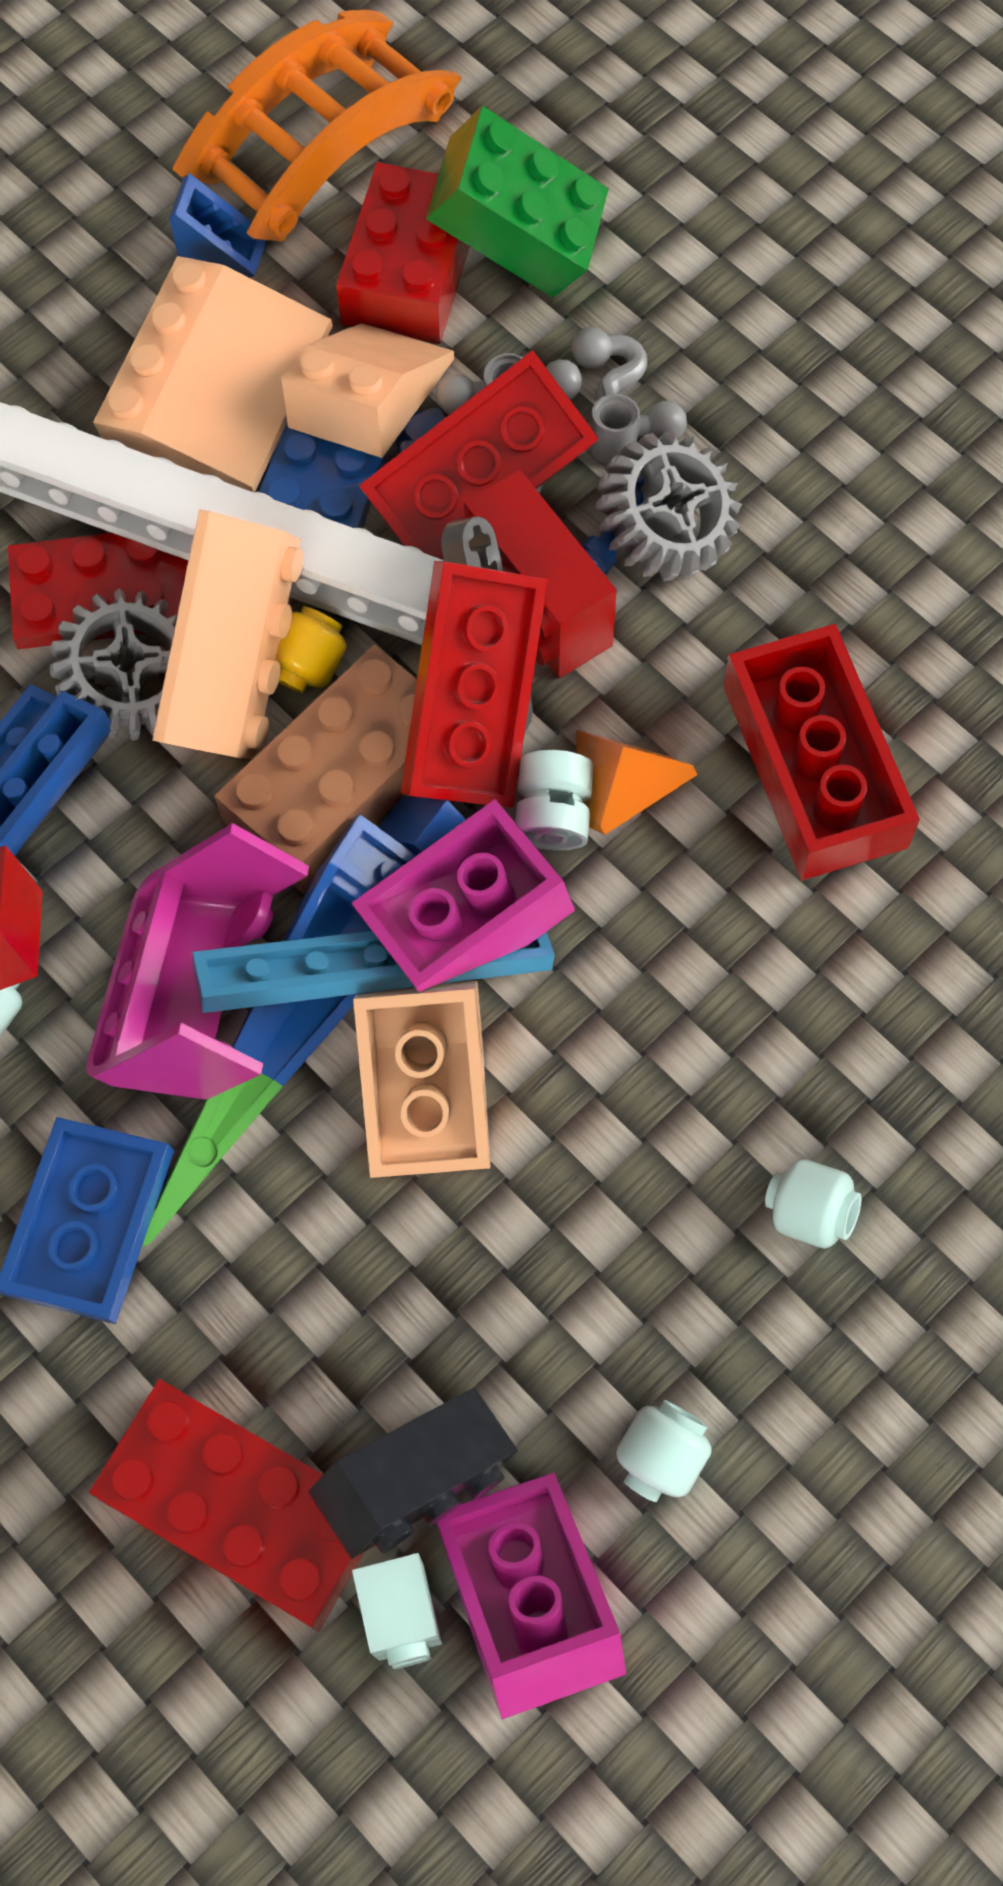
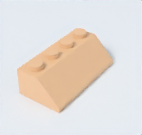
[152,509,303,759]

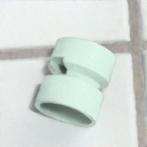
[515,750,594,851]

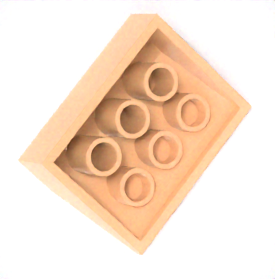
[93,256,333,492]

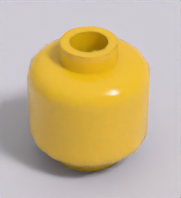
[276,606,347,694]

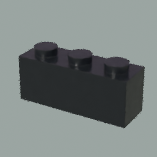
[308,1387,518,1559]

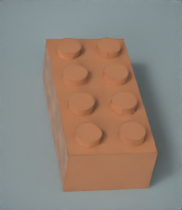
[214,644,417,894]

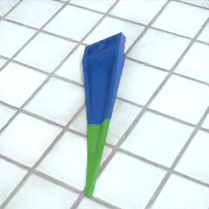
[142,814,417,1247]

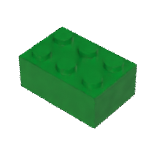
[426,106,609,298]

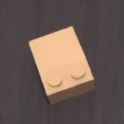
[281,323,454,458]
[353,981,491,1178]

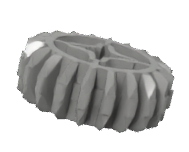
[594,431,742,582]
[50,588,178,741]

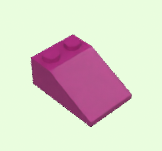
[352,799,575,992]
[436,1473,626,1720]

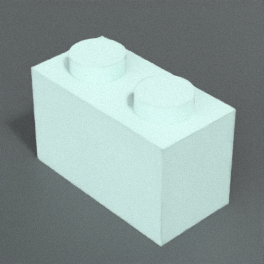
[352,1553,442,1669]

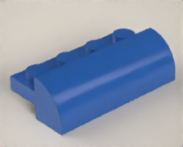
[0,684,111,856]

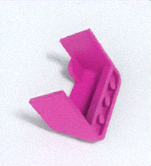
[86,823,309,1100]

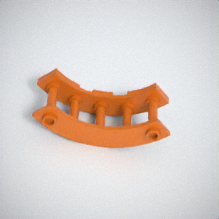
[172,10,462,242]

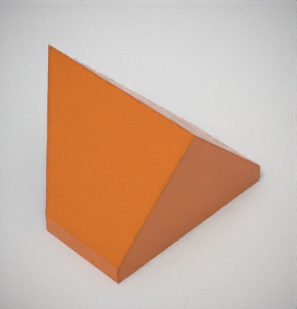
[576,729,698,835]

